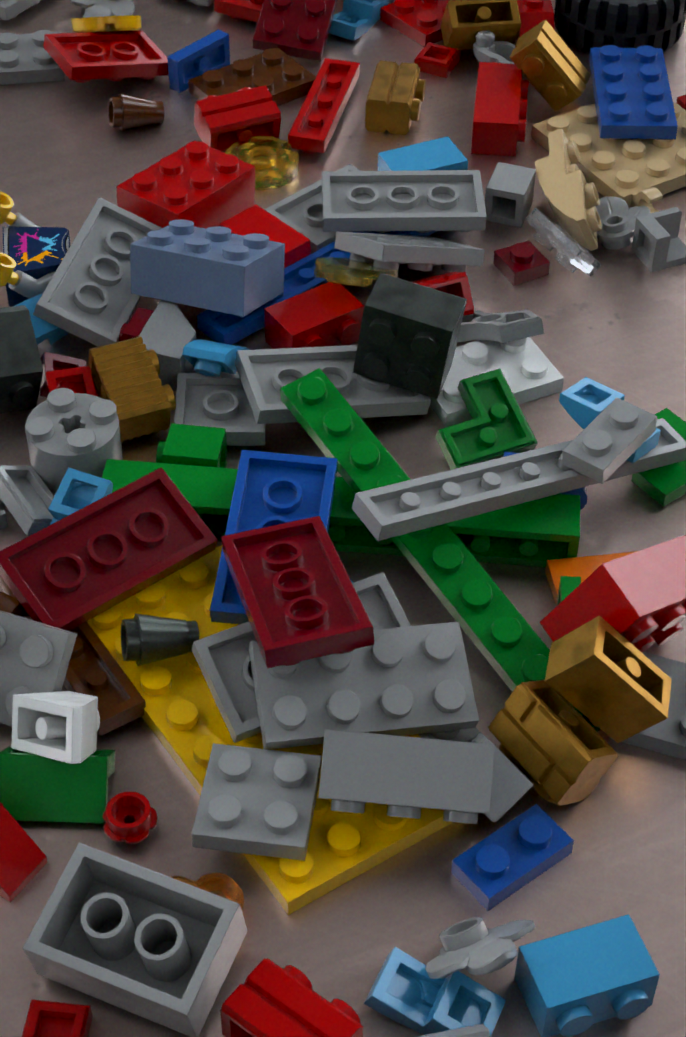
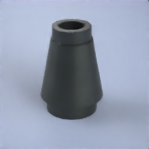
[121,614,199,666]

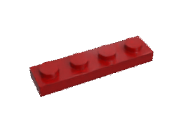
[288,58,360,153]

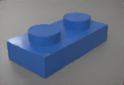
[167,29,230,93]
[451,804,574,911]

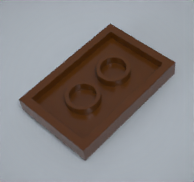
[188,47,316,106]

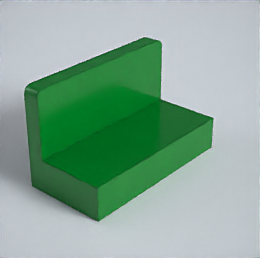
[0,746,115,823]

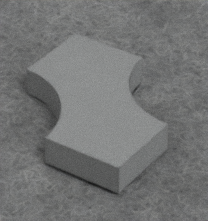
[457,309,544,343]

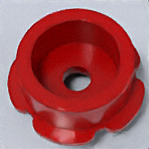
[103,791,157,844]

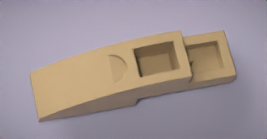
[535,128,602,251]

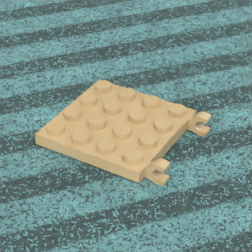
[531,102,686,213]

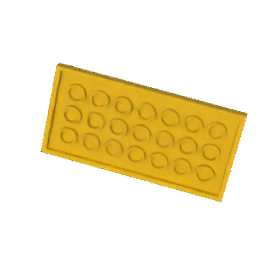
[87,545,453,915]

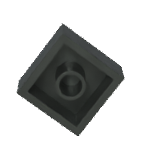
[353,273,467,399]

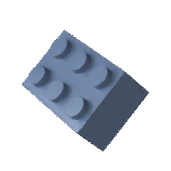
[130,219,285,317]

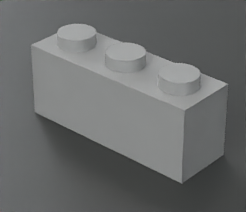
[318,729,495,824]

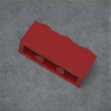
[471,62,529,157]

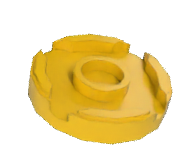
[71,15,142,33]

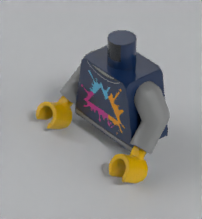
[0,191,71,307]

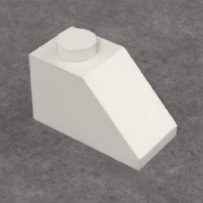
[11,691,100,764]

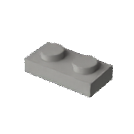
[562,397,657,484]

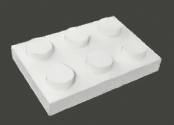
[429,337,564,427]

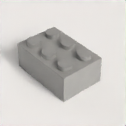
[22,842,248,1037]

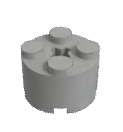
[25,388,123,494]

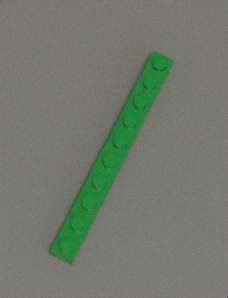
[280,368,601,732]

